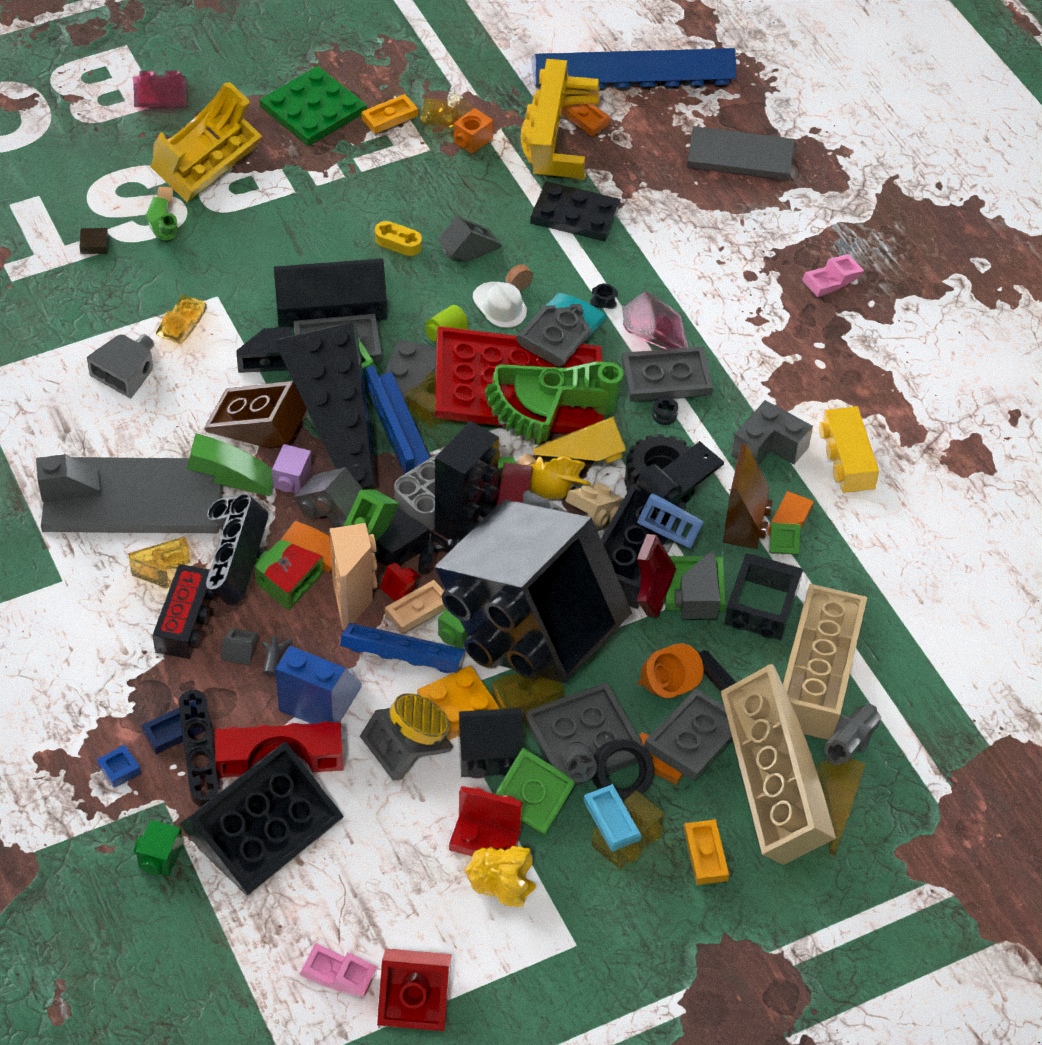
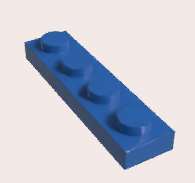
[340,623,466,673]

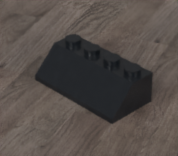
[274,258,387,327]

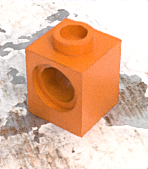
[454,108,493,154]

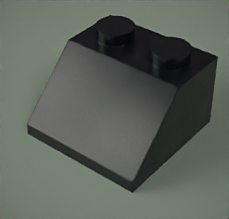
[458,708,524,779]

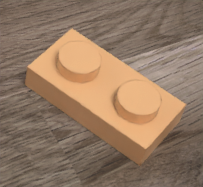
[385,580,446,634]

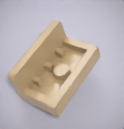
[565,483,624,530]

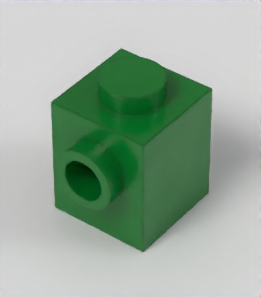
[134,820,183,876]

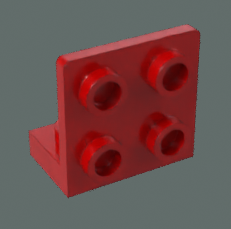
[449,786,523,857]

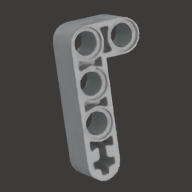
[394,451,441,531]

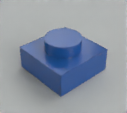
[97,744,141,788]

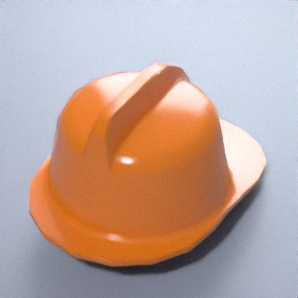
[637,643,704,699]

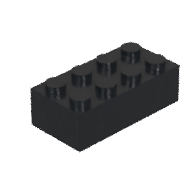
[435,421,500,541]
[601,483,686,609]

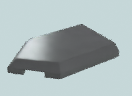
[516,304,591,367]

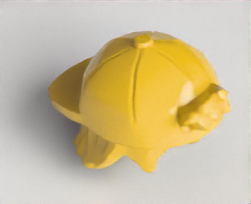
[529,456,591,500]

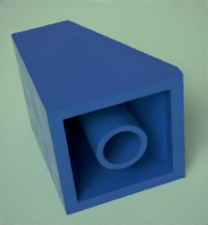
[275,646,362,724]

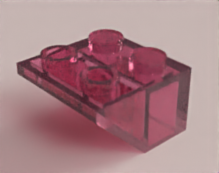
[133,70,188,108]

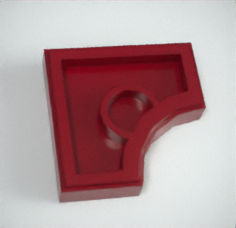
[637,534,677,618]

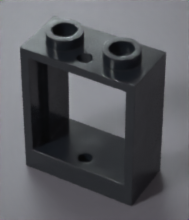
[724,553,803,641]

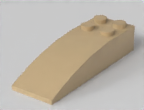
[783,583,867,740]
[721,664,836,865]

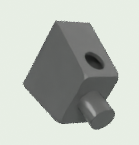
[87,334,154,399]

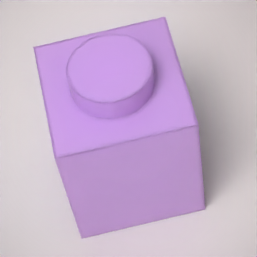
[272,444,312,493]

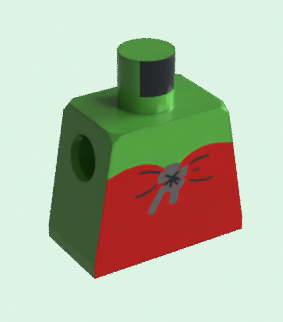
[254,540,323,611]

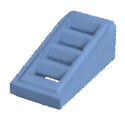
[637,494,704,549]

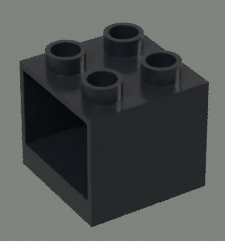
[435,500,632,683]

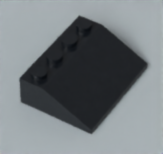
[179,741,344,896]

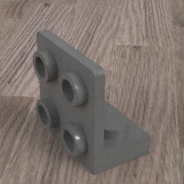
[360,708,453,781]

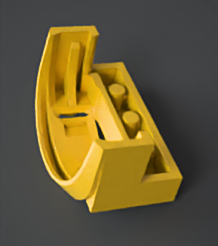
[521,59,600,180]
[150,82,262,203]

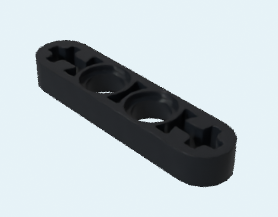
[179,689,218,806]

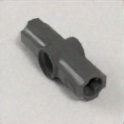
[823,703,882,766]

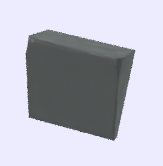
[221,628,260,665]

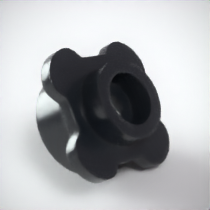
[590,283,618,309]

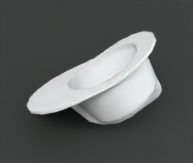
[473,281,527,328]

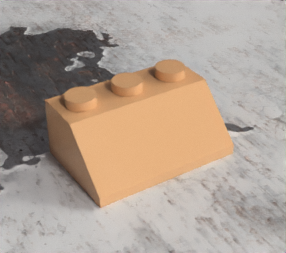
[330,523,377,630]

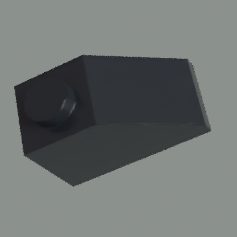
[236,327,292,373]

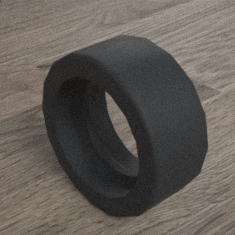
[592,739,654,800]

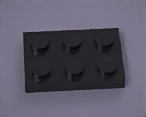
[530,181,621,242]

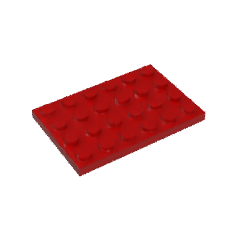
[434,326,604,434]

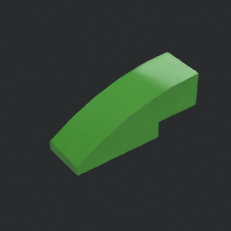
[187,433,273,496]

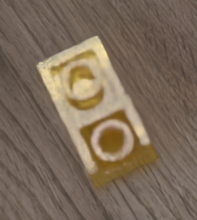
[155,294,208,344]

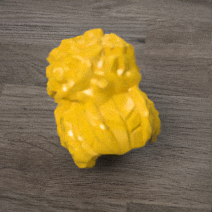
[465,846,536,907]

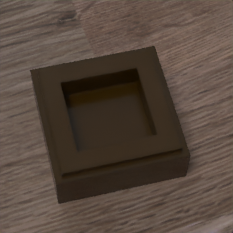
[79,228,108,254]

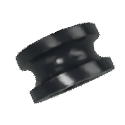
[652,397,679,425]

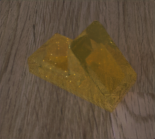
[420,87,474,127]
[127,536,191,589]

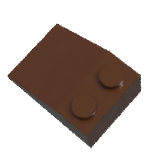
[204,381,307,447]
[723,444,773,549]

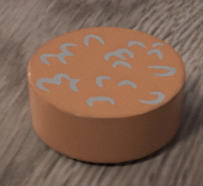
[506,264,533,291]

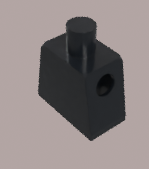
[374,507,429,567]

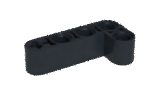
[206,493,269,605]

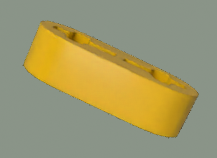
[375,221,422,256]

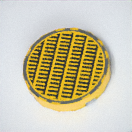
[389,693,450,745]

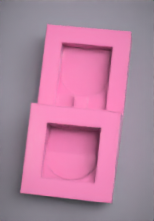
[802,254,864,297]
[300,943,377,997]

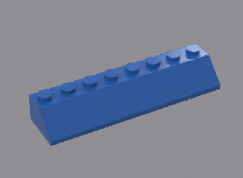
[531,48,736,90]

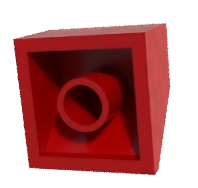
[377,948,452,1031]

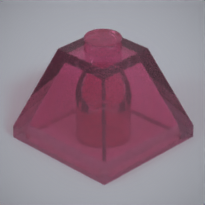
[622,291,688,349]

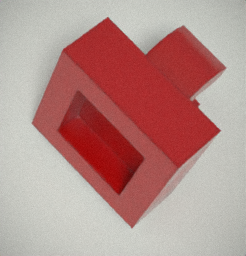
[380,563,419,601]

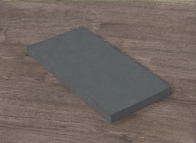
[41,457,222,533]

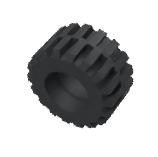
[624,434,695,503]

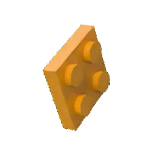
[417,665,500,740]

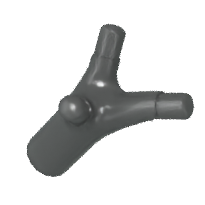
[262,636,292,677]

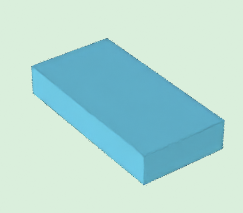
[583,784,641,852]

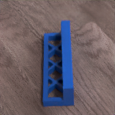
[365,366,430,474]

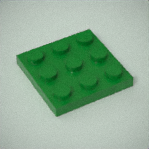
[259,66,367,146]

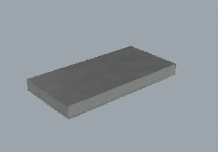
[687,126,794,180]

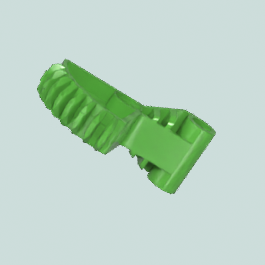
[485,361,623,445]

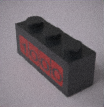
[152,564,217,659]

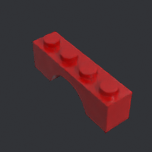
[215,721,343,778]

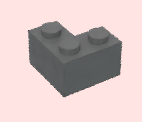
[731,400,813,465]
[293,467,363,528]

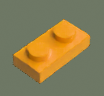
[361,94,418,134]
[684,819,729,885]

